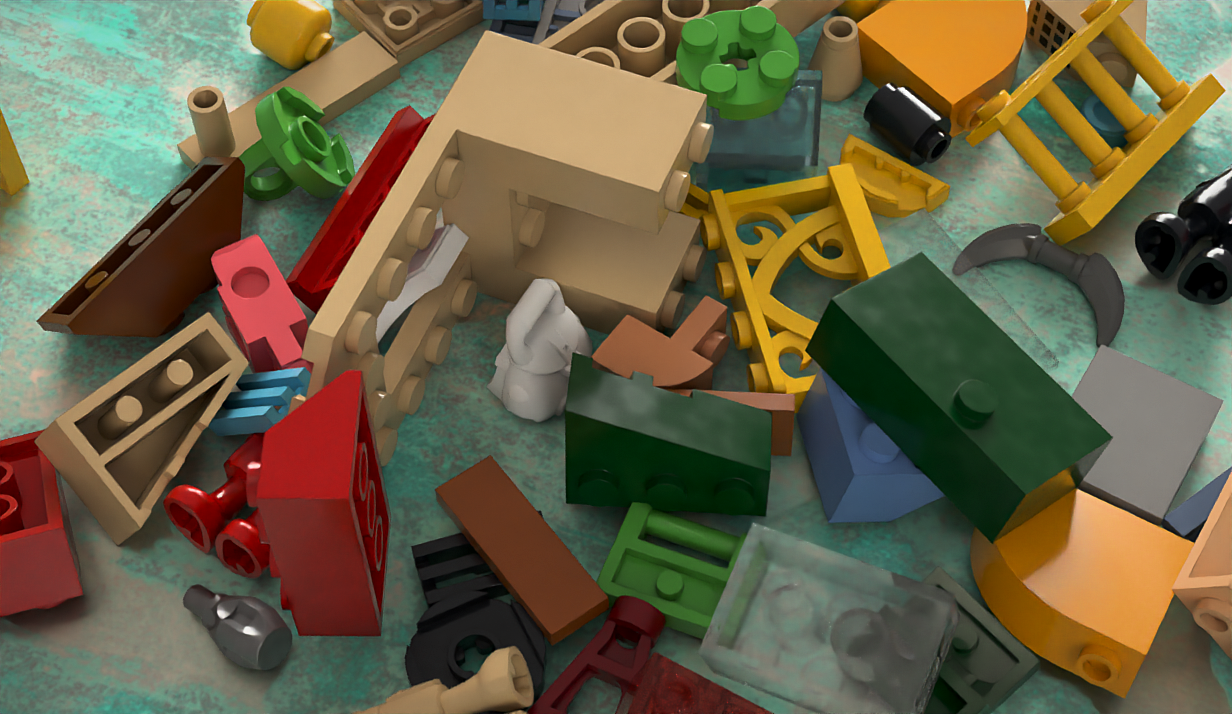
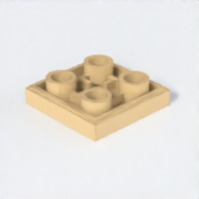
[332,0,485,68]

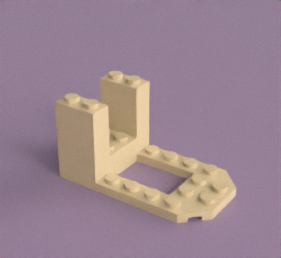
[288,30,714,467]

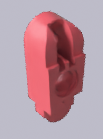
[211,234,314,373]

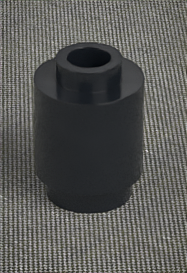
[863,83,952,166]

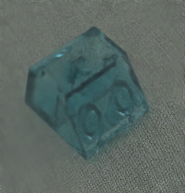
[695,68,822,193]

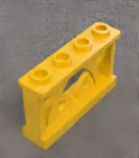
[699,163,891,413]

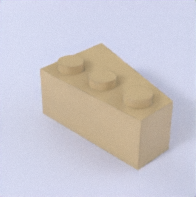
[34,312,249,546]

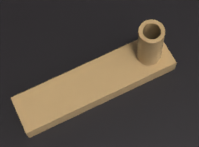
[177,31,401,170]

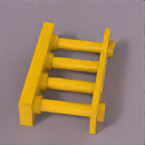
[965,0,1226,246]

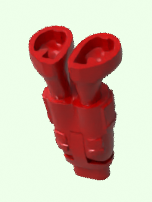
[163,433,270,579]

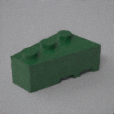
[565,352,772,517]

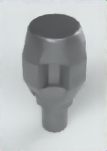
[183,584,292,670]

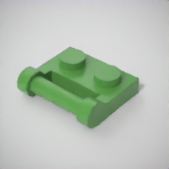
[596,502,764,646]

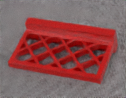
[286,105,436,315]

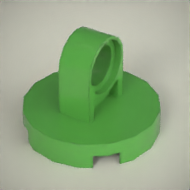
[239,86,355,201]

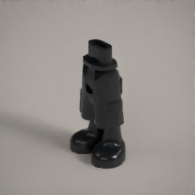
[1135,164,1232,305]

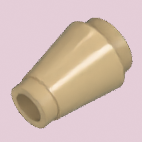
[806,16,863,102]

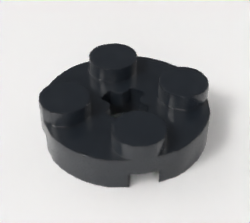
[405,591,547,714]

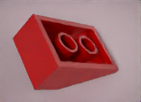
[0,429,84,617]

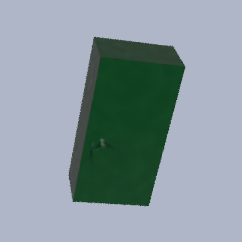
[805,252,1113,544]

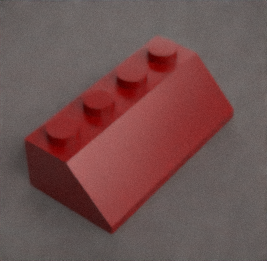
[246,370,391,636]

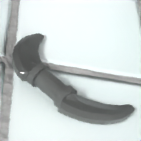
[952,223,1125,348]

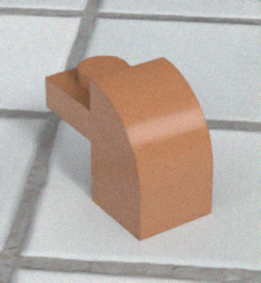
[591,295,730,391]

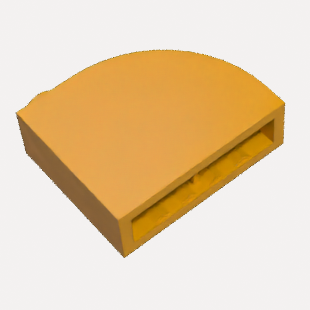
[857,0,1027,138]
[970,488,1195,699]

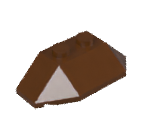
[36,157,245,338]

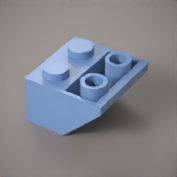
[796,367,945,523]

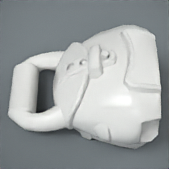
[486,279,592,423]

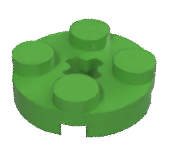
[675,5,800,121]

